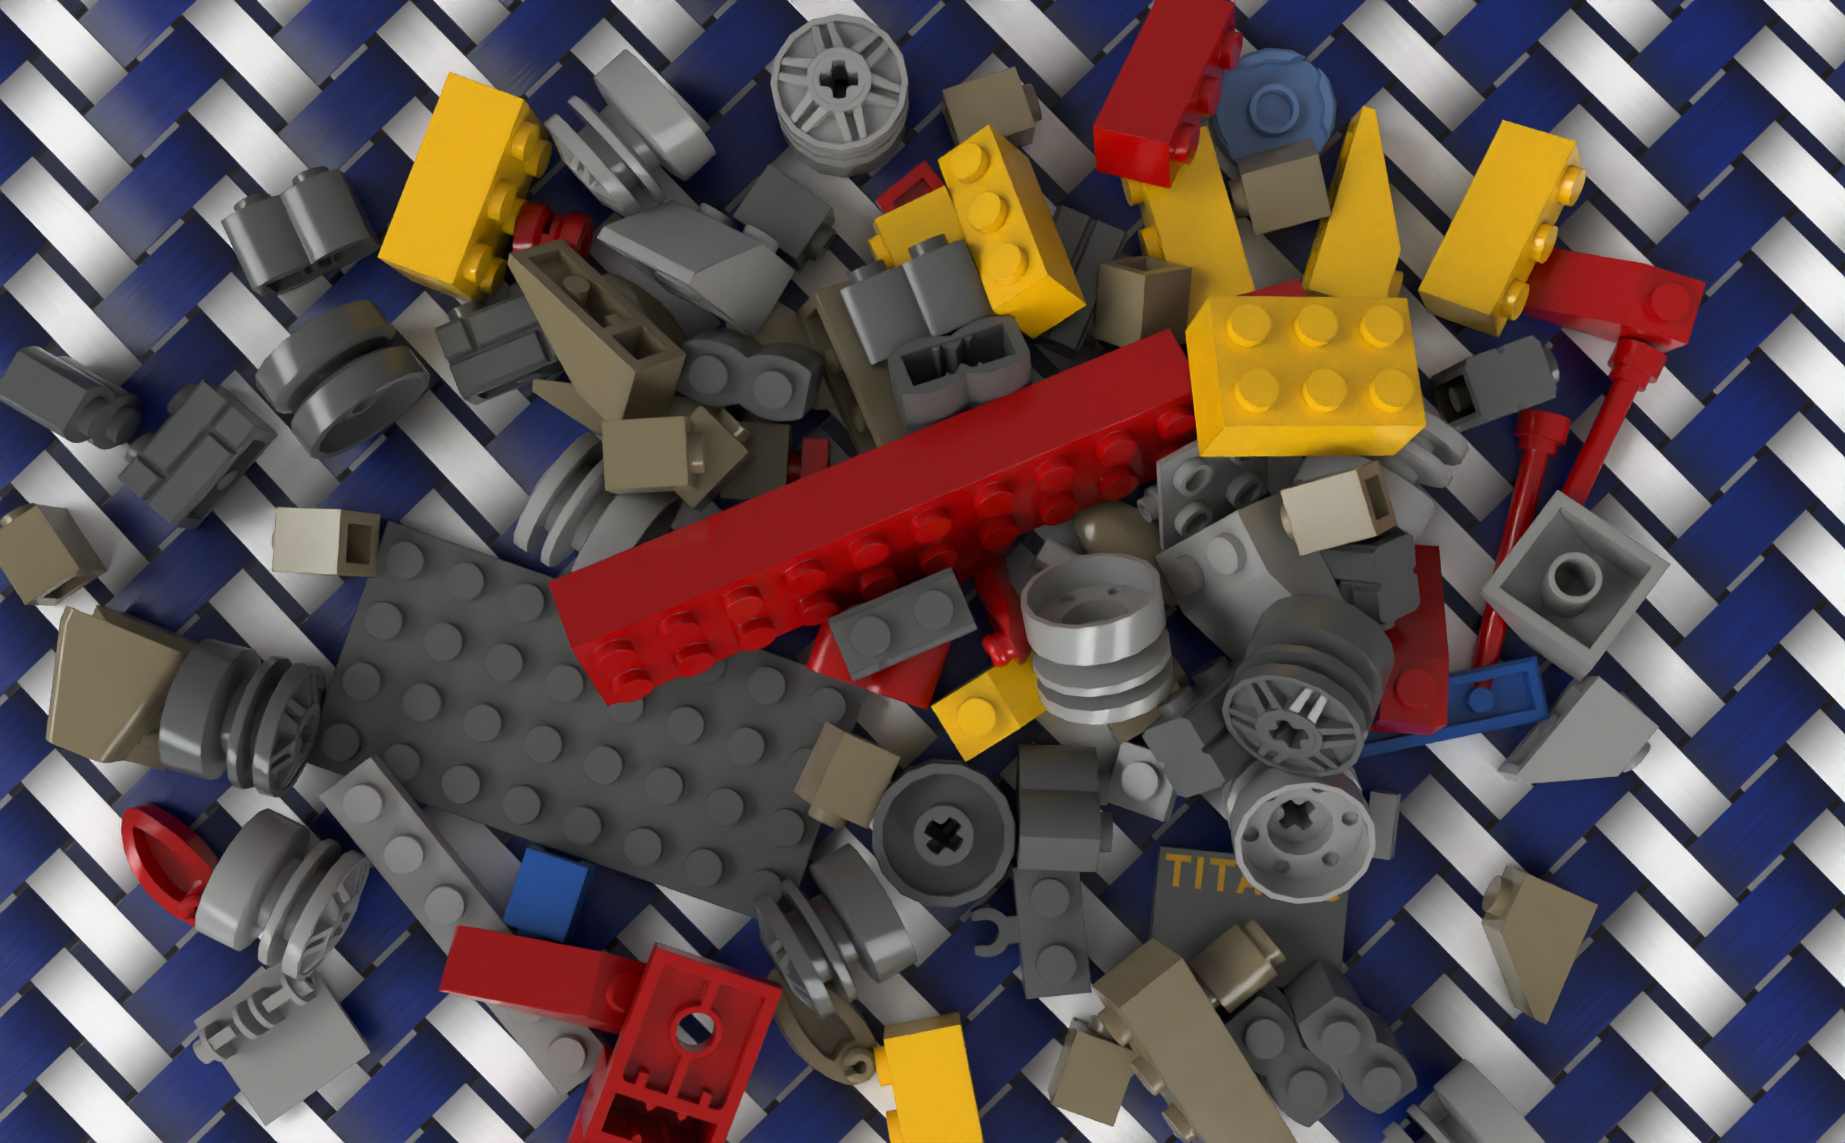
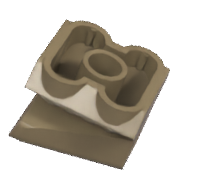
[45,605,199,771]

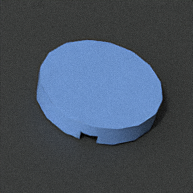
[1209,48,1337,166]

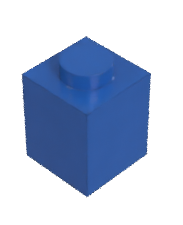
[502,843,598,943]

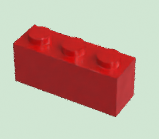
[1093,0,1243,189]

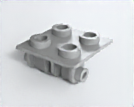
[1137,439,1268,551]
[193,961,372,1126]

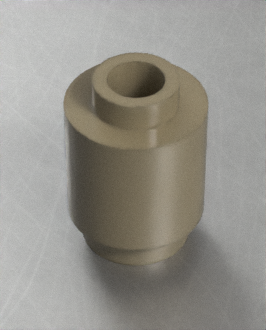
[1188,918,1286,1014]

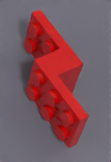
[566,941,783,1143]

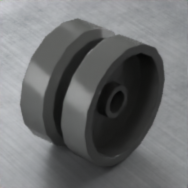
[255,300,431,460]
[872,757,1015,907]

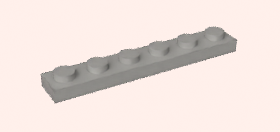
[318,753,612,1097]

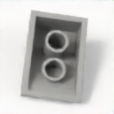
[1155,492,1346,661]

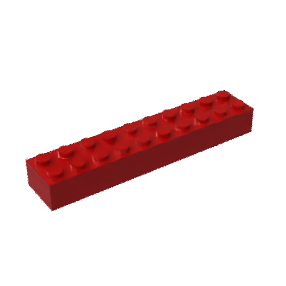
[548,328,1197,707]

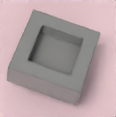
[1108,740,1177,822]
[1367,789,1402,860]

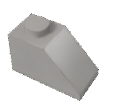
[1497,675,1659,784]

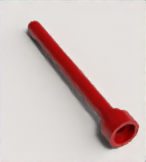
[1561,338,1668,506]
[1470,409,1571,690]

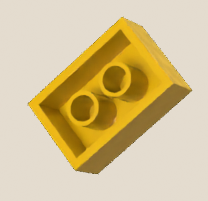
[378,71,552,303]
[1185,296,1427,457]

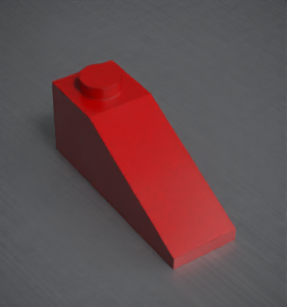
[1521,248,1706,353]
[1369,544,1449,736]
[438,925,647,1035]

